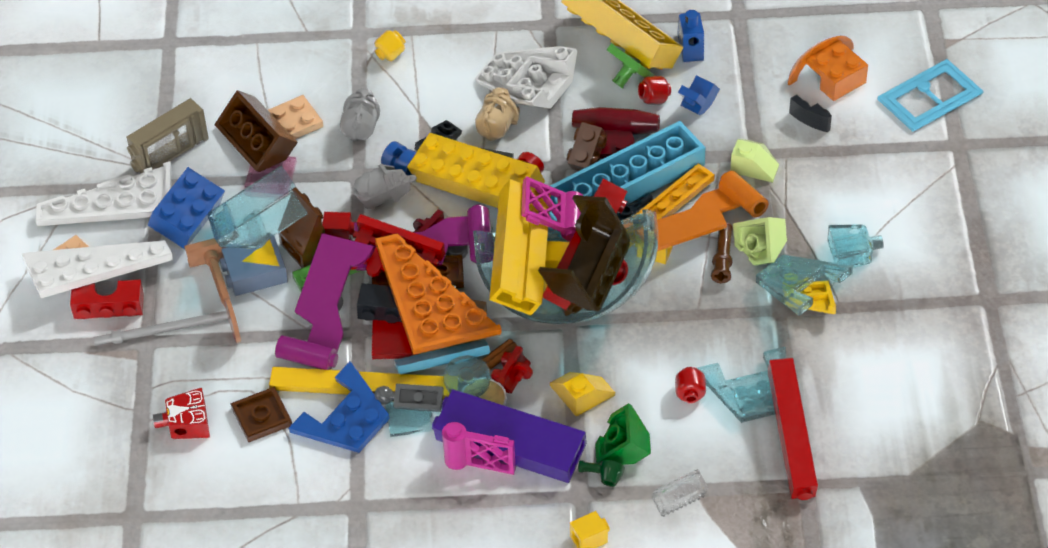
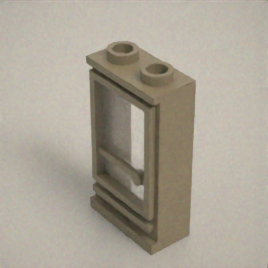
[126,98,209,173]

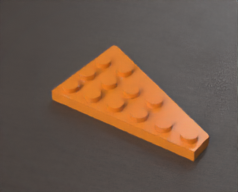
[375,234,502,355]

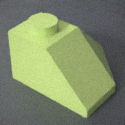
[730,139,779,183]
[733,217,787,265]

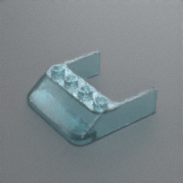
[208,165,308,249]

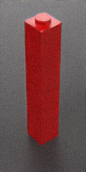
[767,358,818,500]

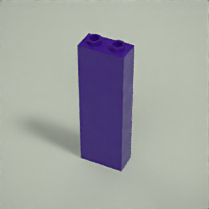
[432,389,587,483]

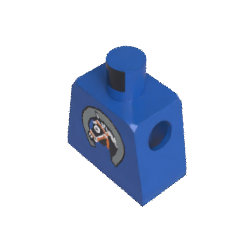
[677,10,704,62]

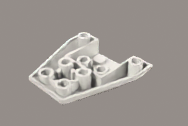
[475,46,577,109]

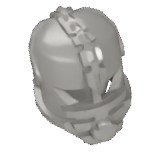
[340,88,380,142]
[353,164,417,209]

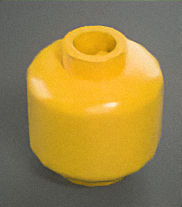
[374,30,406,61]

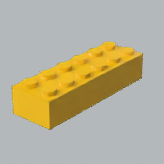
[561,0,683,70]
[407,132,545,208]

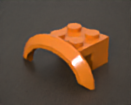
[788,35,868,101]

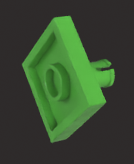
[607,43,655,89]

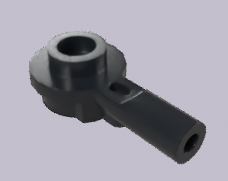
[616,193,654,224]

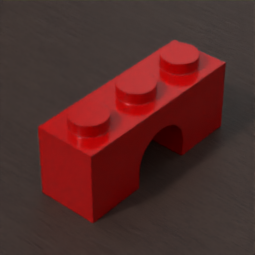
[70,279,144,319]

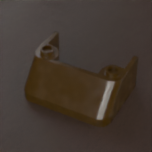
[538,195,630,312]

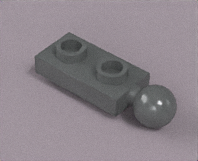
[374,384,444,412]

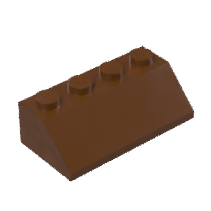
[214,90,298,172]

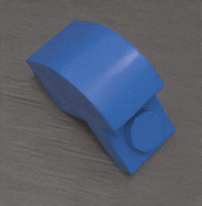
[678,75,720,115]

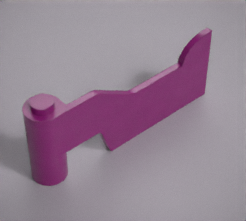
[354,204,493,271]
[275,233,374,370]

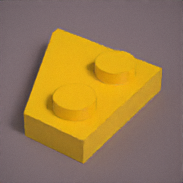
[783,281,836,314]

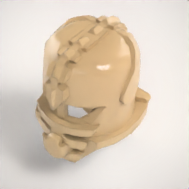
[475,87,520,141]

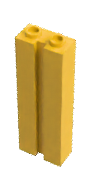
[489,179,551,315]

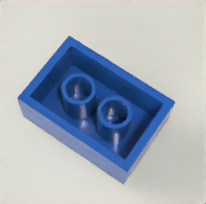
[148,167,225,249]

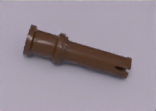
[711,222,733,284]

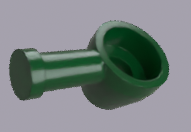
[578,460,625,487]

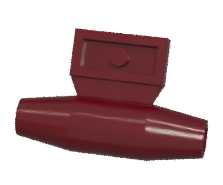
[572,107,660,159]

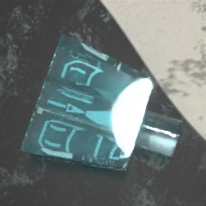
[827,224,884,272]

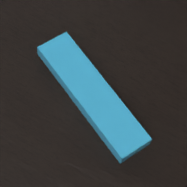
[394,339,490,375]

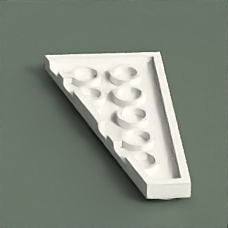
[36,161,172,226]
[22,240,173,298]

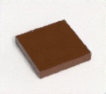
[230,387,292,443]

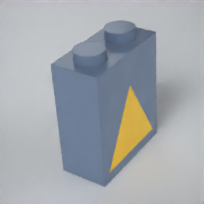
[219,235,288,296]

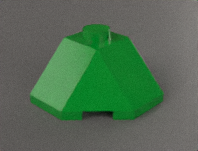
[595,403,651,465]

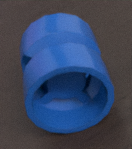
[381,141,416,176]

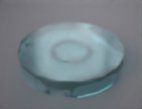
[443,355,491,397]

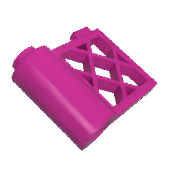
[521,176,583,242]
[442,422,516,475]

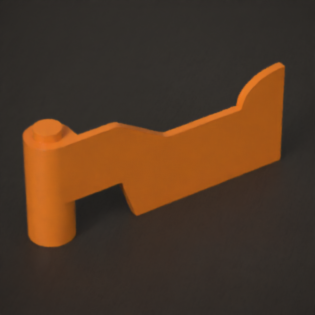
[626,171,769,251]

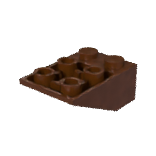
[278,187,325,268]

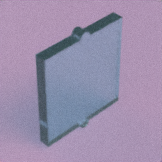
[386,402,432,437]

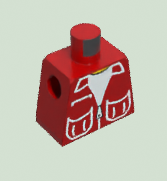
[153,388,210,439]

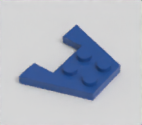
[288,361,390,453]

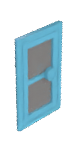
[877,59,983,132]

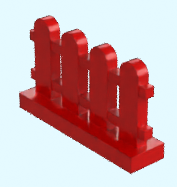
[350,214,445,277]

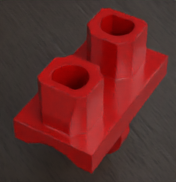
[491,346,533,394]

